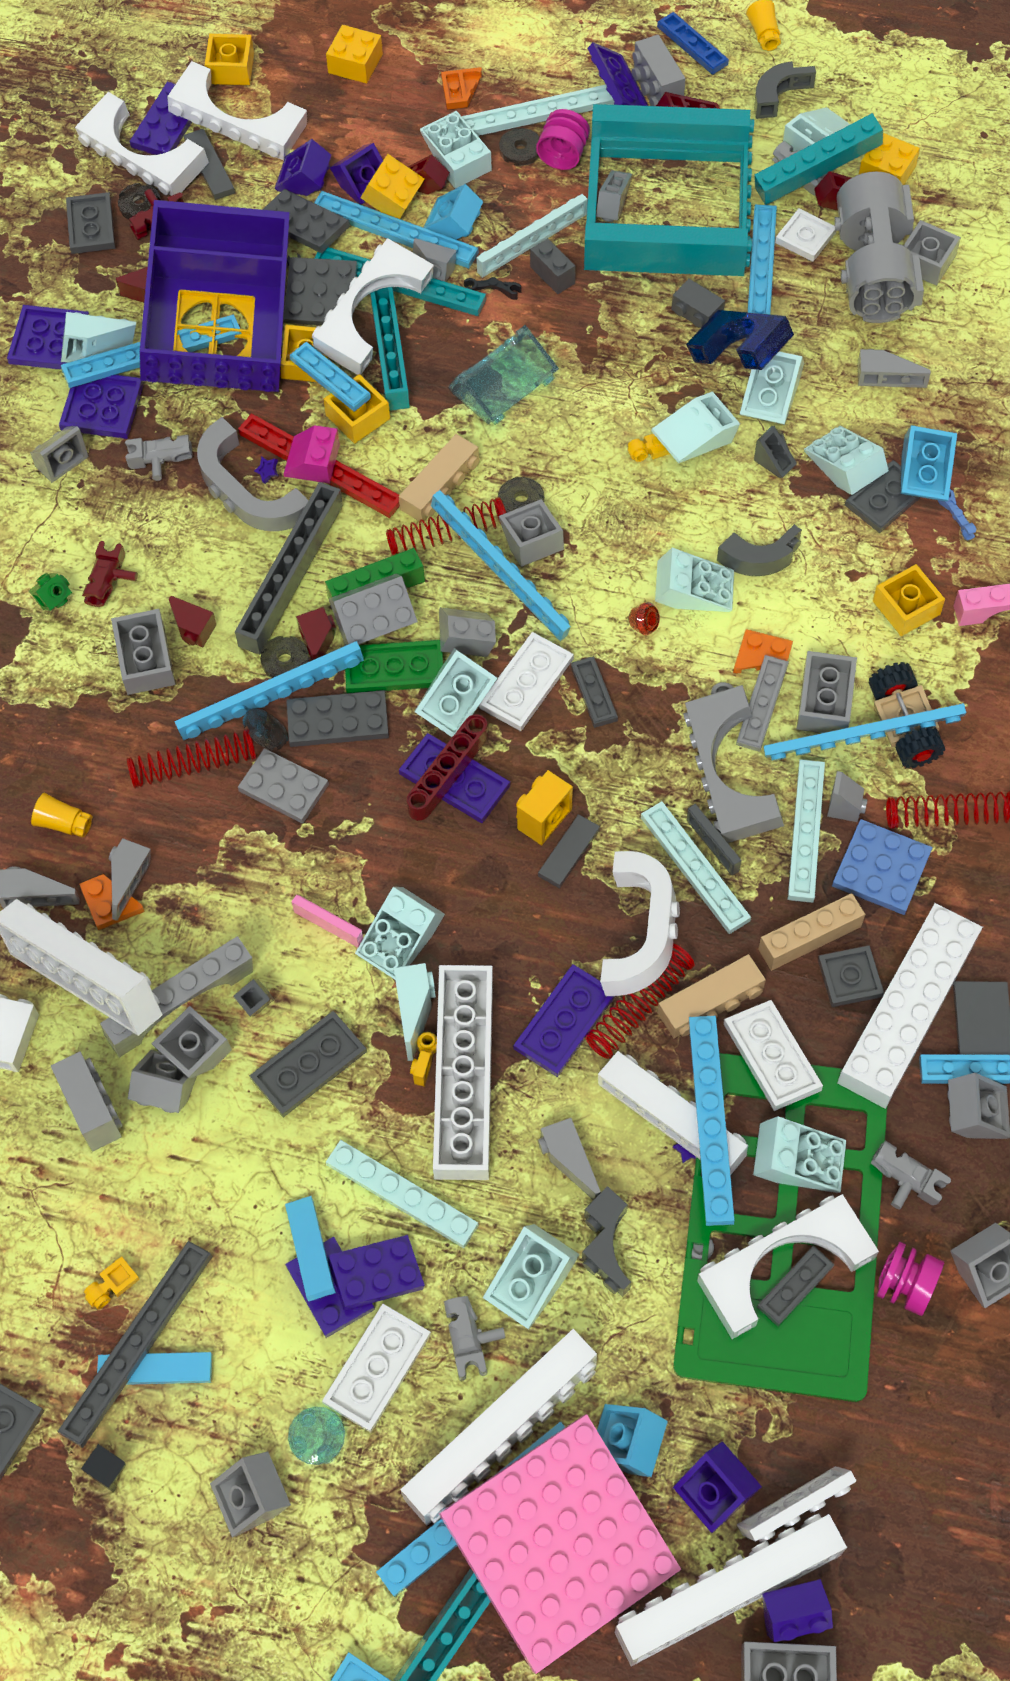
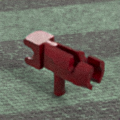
[129,189,184,240]
[82,541,138,607]

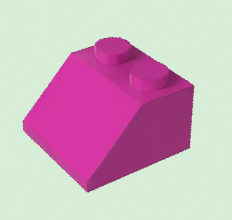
[284,425,340,483]

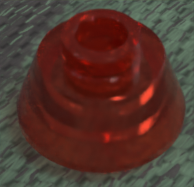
[628,602,660,635]

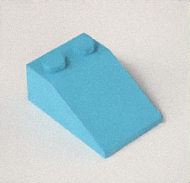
[901,425,957,502]

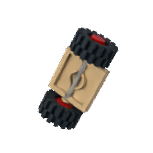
[868,662,945,768]

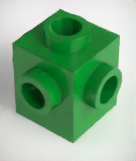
[29,573,72,611]

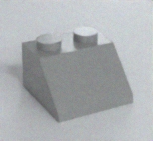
[30,426,88,483]
[499,499,564,567]
[439,607,496,657]
[151,1006,232,1079]
[128,1050,197,1113]
[948,1073,1010,1139]
[950,1223,1010,1308]
[210,1451,291,1537]

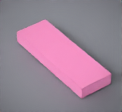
[292,895,363,948]

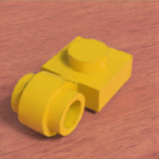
[627,434,670,462]
[410,1032,437,1087]
[84,1256,140,1310]

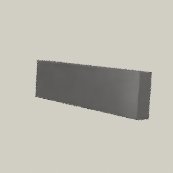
[183,129,235,200]

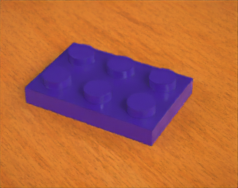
[327,1235,425,1310]
[285,1237,375,1338]

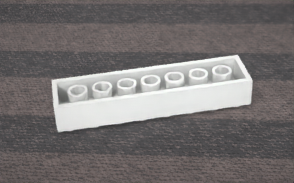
[0,899,162,1036]
[837,903,982,1109]
[433,965,493,1180]
[400,1329,597,1526]
[614,1514,847,1666]

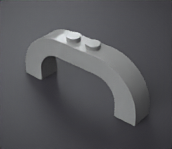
[197,417,309,531]

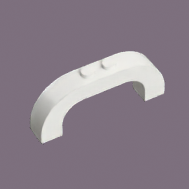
[600,851,680,996]

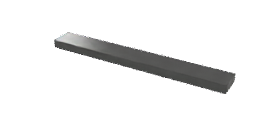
[57,1241,212,1448]

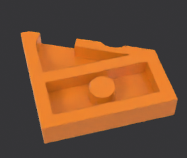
[441,67,482,110]
[733,629,793,674]
[79,874,145,930]

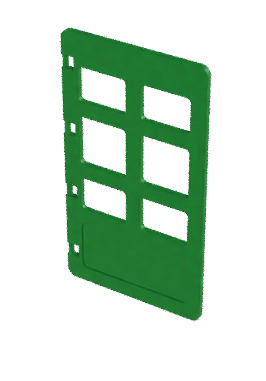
[673,1053,887,1402]

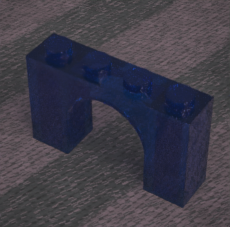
[686,310,794,370]

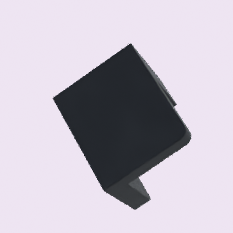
[81,1444,126,1492]

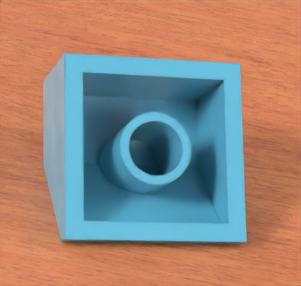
[423,184,483,240]
[597,1404,668,1477]

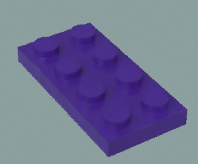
[587,42,648,106]
[129,81,192,155]
[399,733,510,823]
[513,964,616,1077]

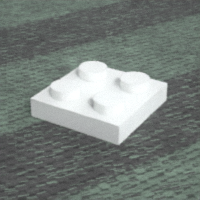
[775,208,836,262]

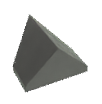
[754,426,797,478]

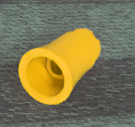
[746,0,781,51]
[31,793,93,838]

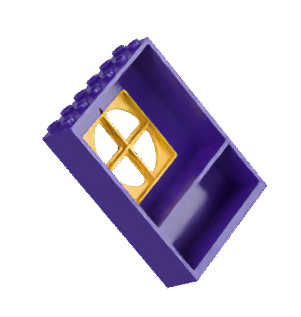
[139,200,290,392]

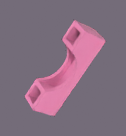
[954,584,1010,626]

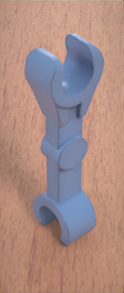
[938,489,976,540]

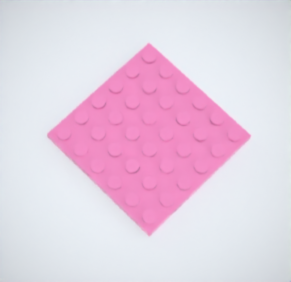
[438,1414,681,1674]

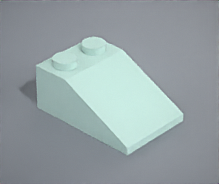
[740,347,804,425]
[414,648,497,737]
[394,963,436,1061]
[483,1224,580,1329]

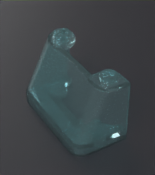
[448,325,559,425]

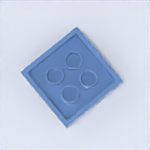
[832,819,933,915]

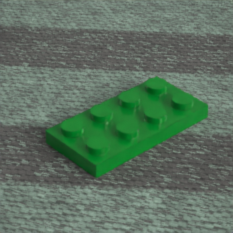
[345,640,443,694]

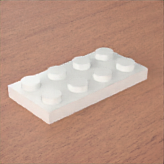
[479,632,574,731]
[724,1000,823,1111]
[322,1304,431,1433]
[737,1466,856,1542]

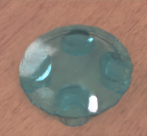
[288,1407,345,1465]

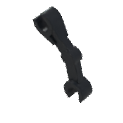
[464,277,521,300]

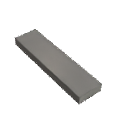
[736,655,789,752]

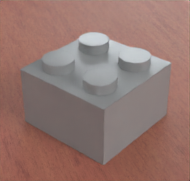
[903,220,961,286]

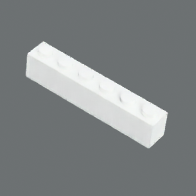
[598,1051,748,1175]

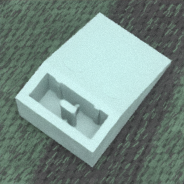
[783,107,850,152]
[420,111,492,189]
[61,312,136,363]
[651,392,740,463]
[804,426,889,495]
[655,548,734,612]
[355,887,445,979]
[753,1116,846,1193]

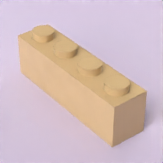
[399,434,480,523]
[758,893,865,971]
[657,954,766,1038]

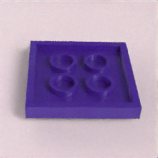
[7,305,89,370]
[59,375,144,439]

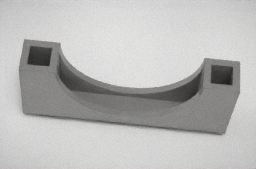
[683,685,784,843]
[100,936,253,1058]

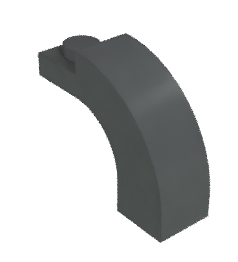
[754,61,816,119]
[717,524,802,576]

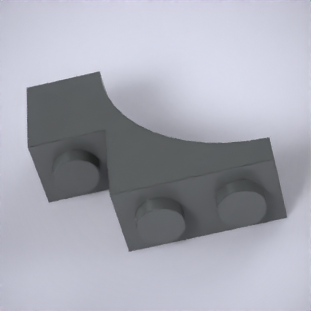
[582,1186,631,1297]

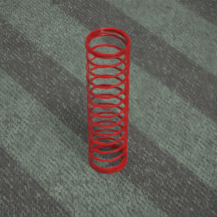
[386,497,506,556]
[127,729,257,789]
[886,791,1010,829]
[585,943,695,1059]

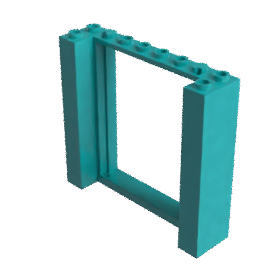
[584,104,754,276]

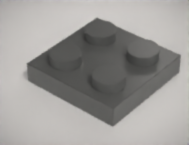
[818,945,884,1007]

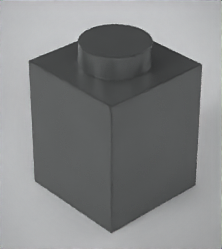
[233,979,275,1017]

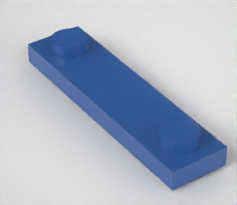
[657,12,729,75]

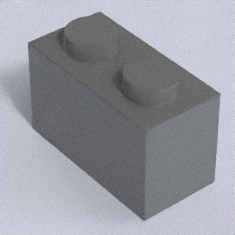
[530,238,575,294]
[671,279,725,332]

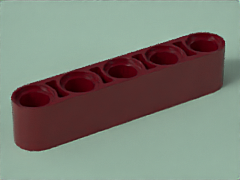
[407,714,488,821]

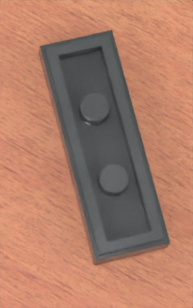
[571,656,618,728]
[687,804,742,876]
[538,814,600,889]
[757,1246,835,1327]

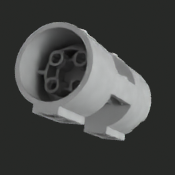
[835,172,924,323]

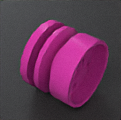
[536,109,590,170]
[877,1241,944,1316]

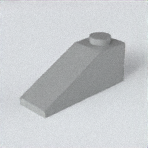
[596,170,633,222]
[857,349,931,388]
[109,838,151,921]
[0,867,80,908]
[537,1118,601,1200]

